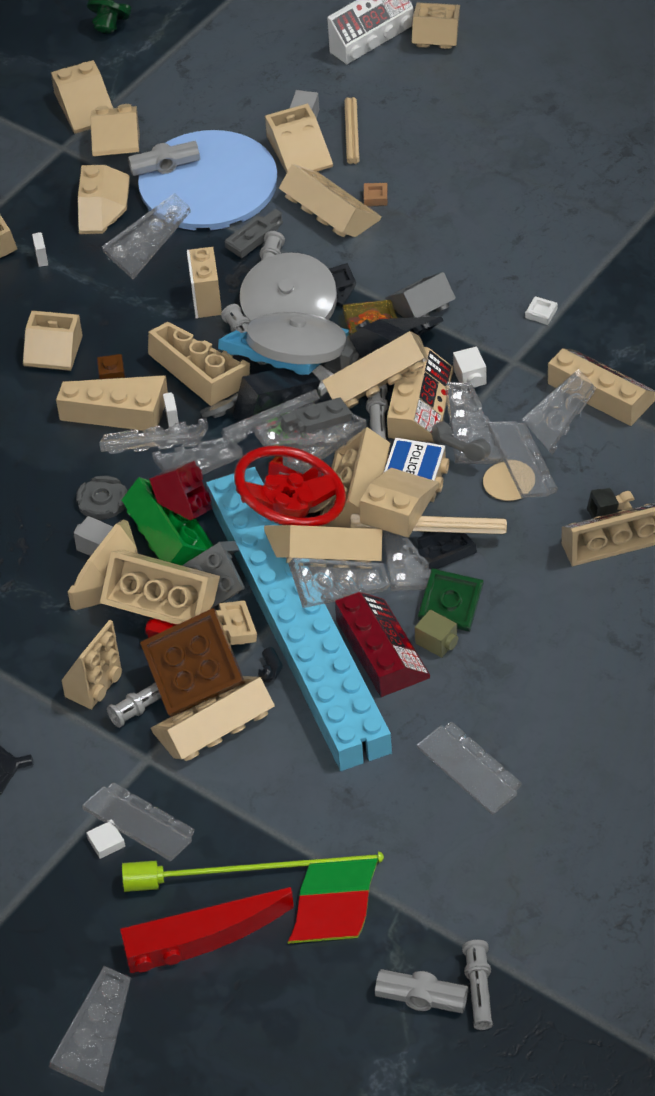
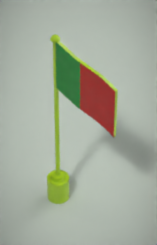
[122,852,384,943]

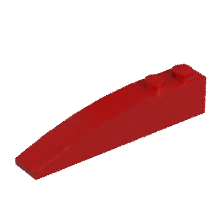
[120,887,294,973]

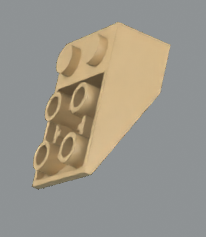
[265,103,333,173]
[61,620,122,710]

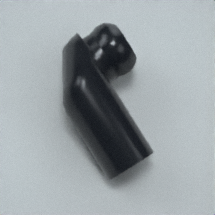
[258,647,283,683]

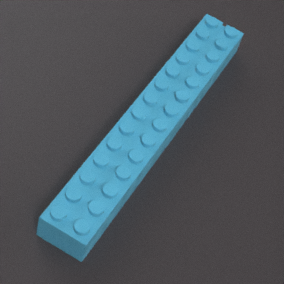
[206,467,392,771]

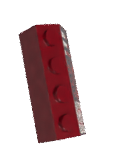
[335,592,430,697]

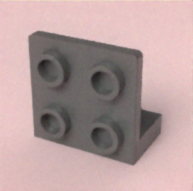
[182,541,245,609]

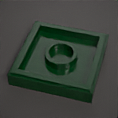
[418,569,484,632]

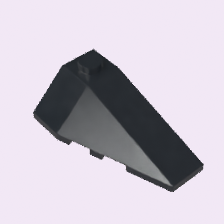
[349,316,444,358]

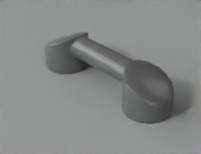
[432,421,491,461]

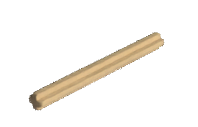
[350,514,507,534]

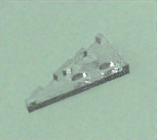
[382,530,431,591]

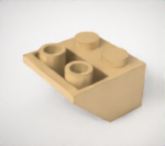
[23,311,83,370]

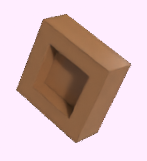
[364,183,388,206]

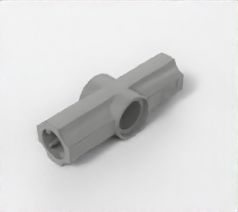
[128,140,200,176]
[375,969,468,1013]

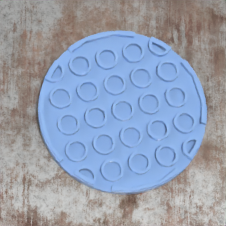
[138,130,277,230]

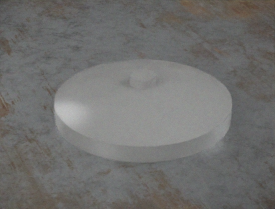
[240,253,337,321]
[246,312,346,364]

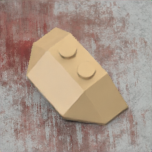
[78,165,130,234]
[68,520,137,610]

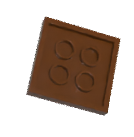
[140,608,245,717]

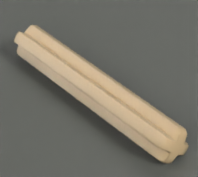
[344,97,359,164]

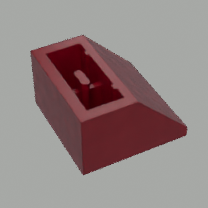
[149,460,212,520]

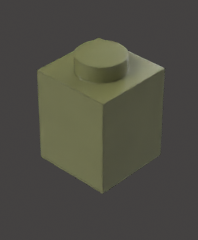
[415,610,458,658]

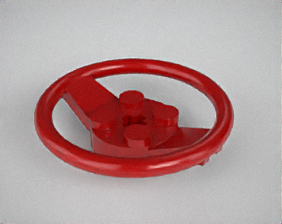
[234,445,346,526]

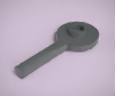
[200,393,238,418]

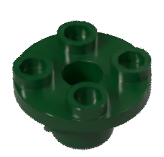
[87,0,131,34]

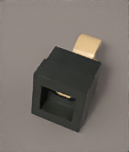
[587,488,635,519]

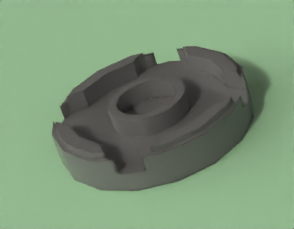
[77,476,127,520]

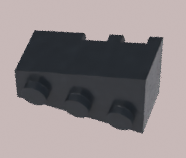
[233,368,320,434]

